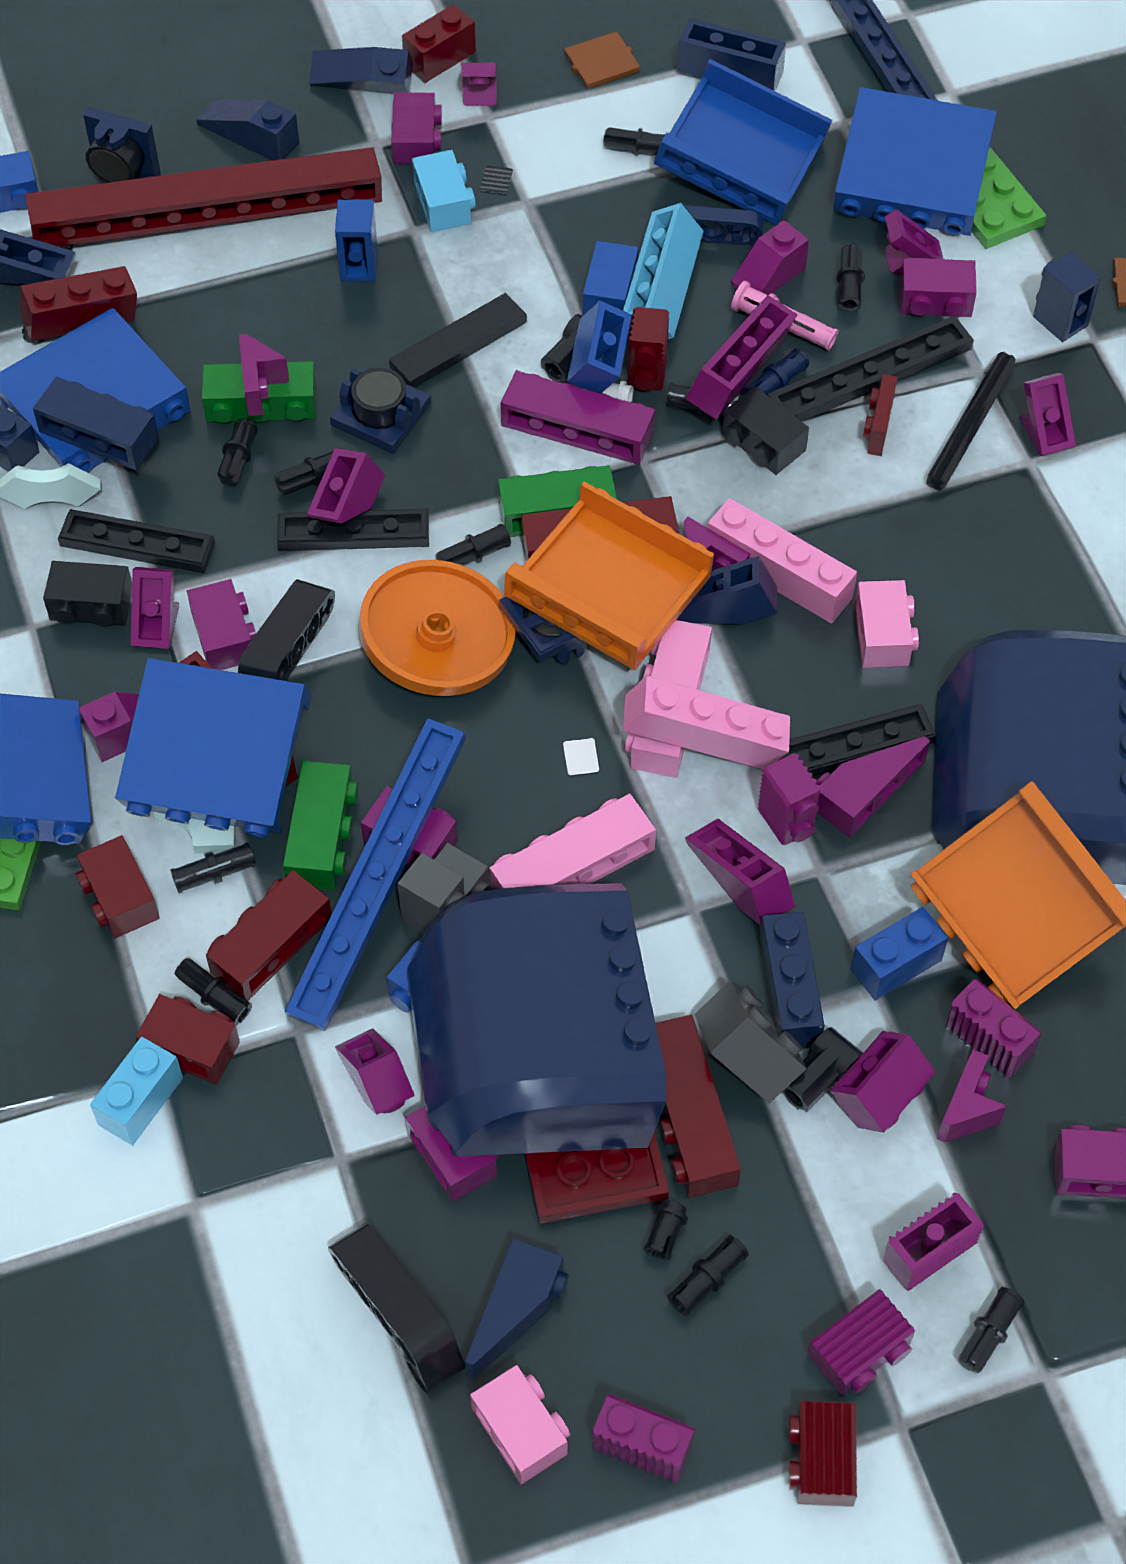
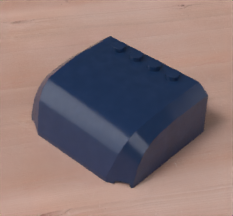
[931,630,1126,885]
[406,883,666,1157]

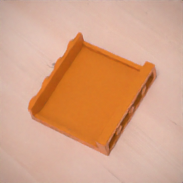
[504,481,714,670]
[910,781,1126,1009]

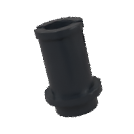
[644,1199,688,1260]

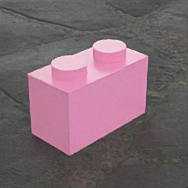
[855,580,919,668]
[470,1365,570,1485]

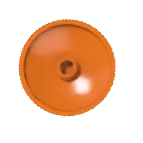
[359,560,516,696]

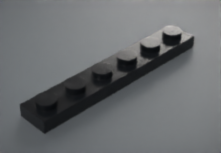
[767,315,974,421]

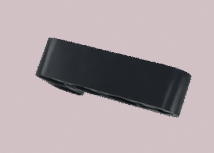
[238,579,335,681]
[328,1222,465,1394]

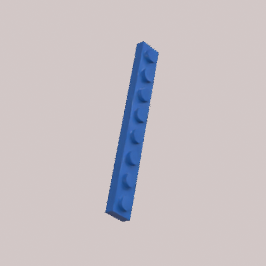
[284,718,466,1031]

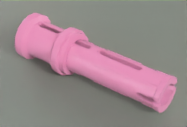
[731,281,839,351]

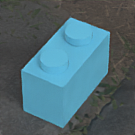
[412,150,476,232]
[90,1036,183,1146]

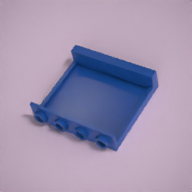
[654,59,832,225]
[833,87,997,236]
[0,308,191,473]
[115,658,312,838]
[0,693,91,845]

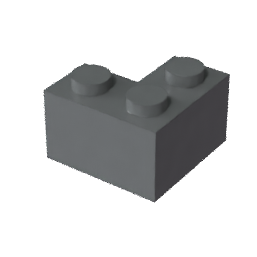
[397,843,491,934]
[694,980,807,1104]

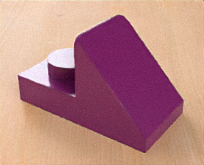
[461,63,497,106]
[885,209,943,274]
[239,334,289,416]
[1019,373,1076,456]
[683,517,750,570]
[131,567,179,649]
[937,1050,1006,1142]

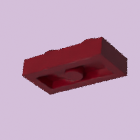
[863,374,898,456]

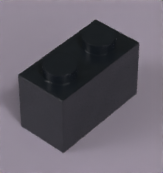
[722,386,809,475]
[43,560,132,627]

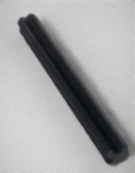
[926,352,1016,490]

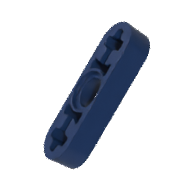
[668,204,764,245]

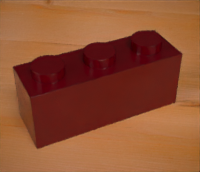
[19,266,137,341]
[206,870,332,1001]

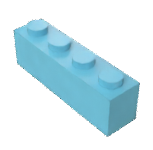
[623,203,703,339]

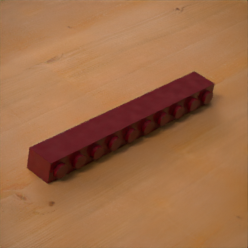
[25,147,382,246]

